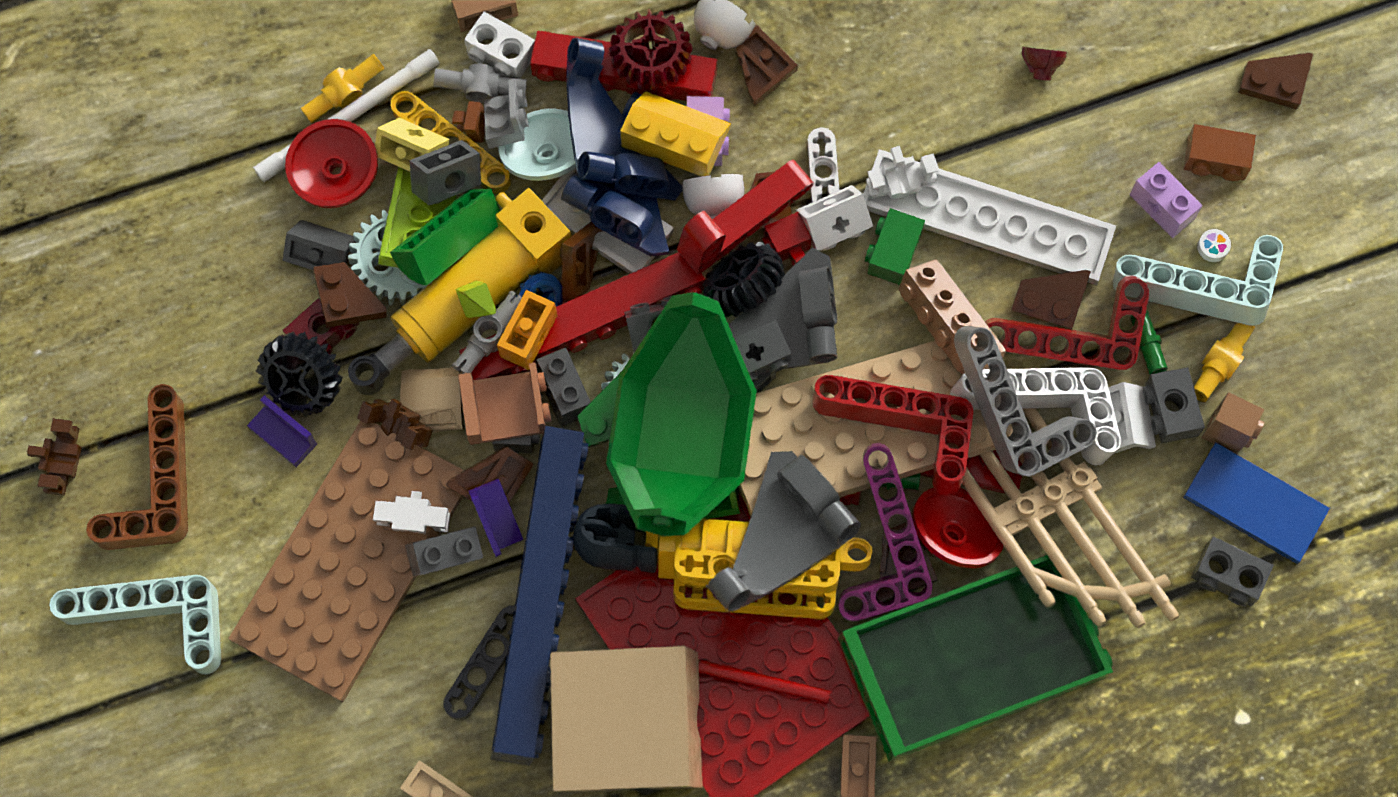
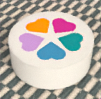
[1197,229,1231,262]

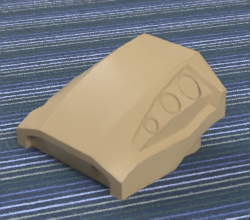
[400,367,463,433]

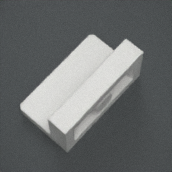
[1108,382,1156,453]

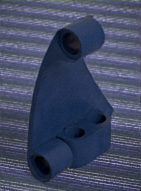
[566,38,683,201]
[561,91,669,257]

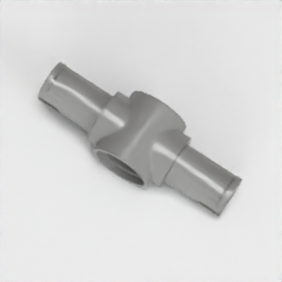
[434,63,527,103]
[452,291,522,374]

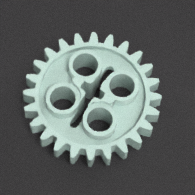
[348,210,447,306]

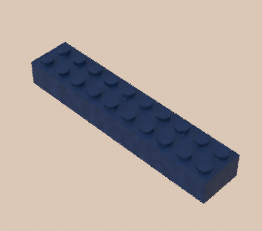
[490,426,589,766]

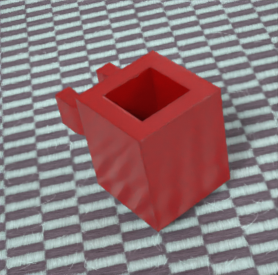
[761,212,812,266]

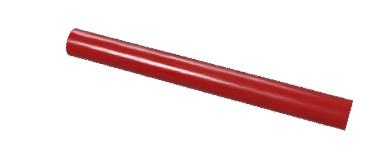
[698,660,831,703]

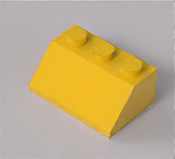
[620,91,731,177]

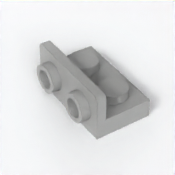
[484,80,528,149]

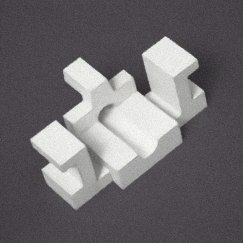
[866,146,939,199]
[373,491,450,534]

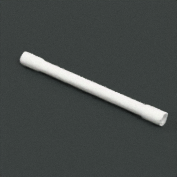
[253,49,440,183]

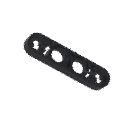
[444,605,516,720]

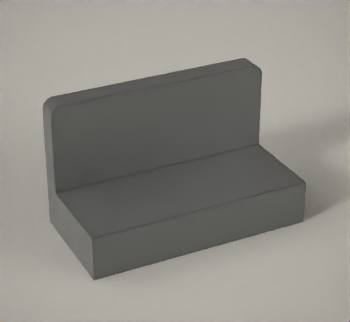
[282,220,356,270]

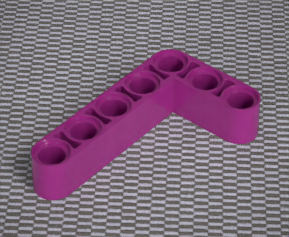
[838,443,932,621]

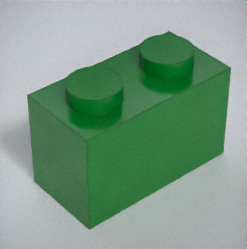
[864,208,925,285]

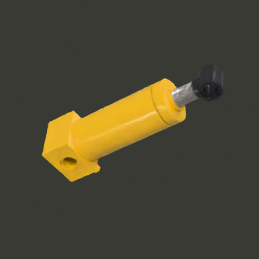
[348,188,571,396]

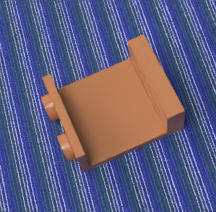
[458,363,551,445]

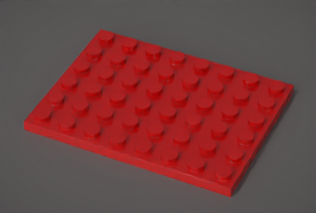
[575,495,888,797]

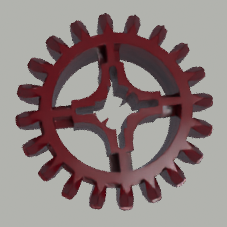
[609,9,692,91]

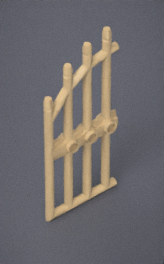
[962,387,1179,628]

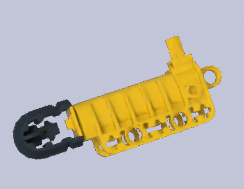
[573,504,873,619]

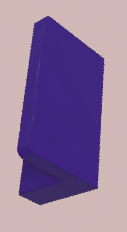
[247,395,317,467]
[469,479,524,557]

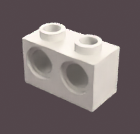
[464,12,535,79]

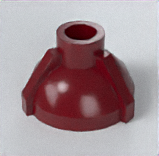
[1021,47,1067,81]

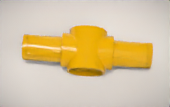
[300,54,385,123]
[1194,323,1255,402]

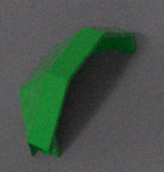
[606,292,757,536]

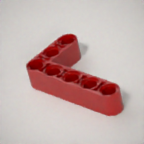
[677,159,814,275]
[985,276,1149,370]
[812,375,974,495]

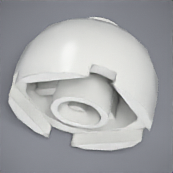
[693,0,755,50]
[682,174,744,219]

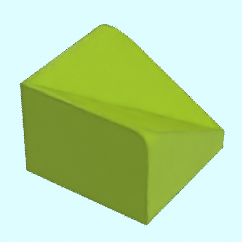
[455,280,497,318]

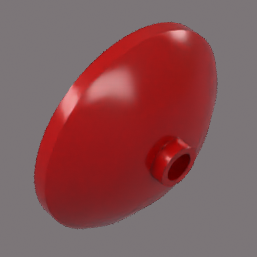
[285,119,378,208]
[912,487,1004,568]

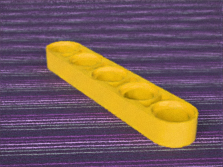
[390,91,511,194]

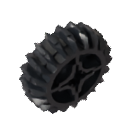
[702,242,785,317]
[256,331,343,417]

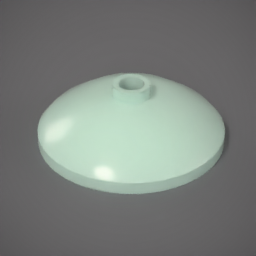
[498,109,576,181]

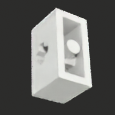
[796,185,873,251]

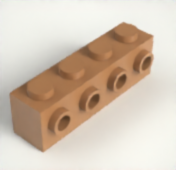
[898,259,1006,375]

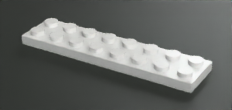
[863,149,1116,285]

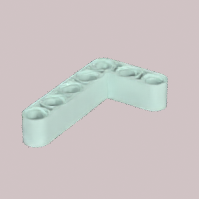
[1113,235,1283,326]
[49,575,221,675]

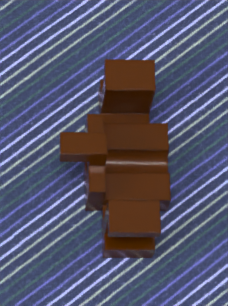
[357,399,433,450]
[27,418,82,496]

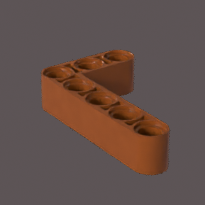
[86,384,188,550]

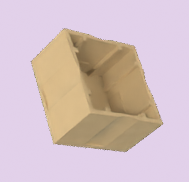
[550,646,702,793]

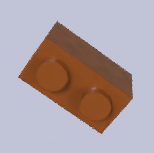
[1183,124,1256,181]

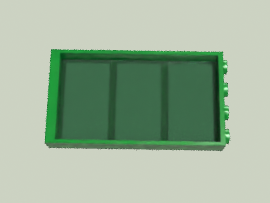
[838,555,1113,762]

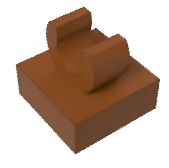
[452,101,485,143]

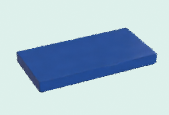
[1183,442,1330,564]

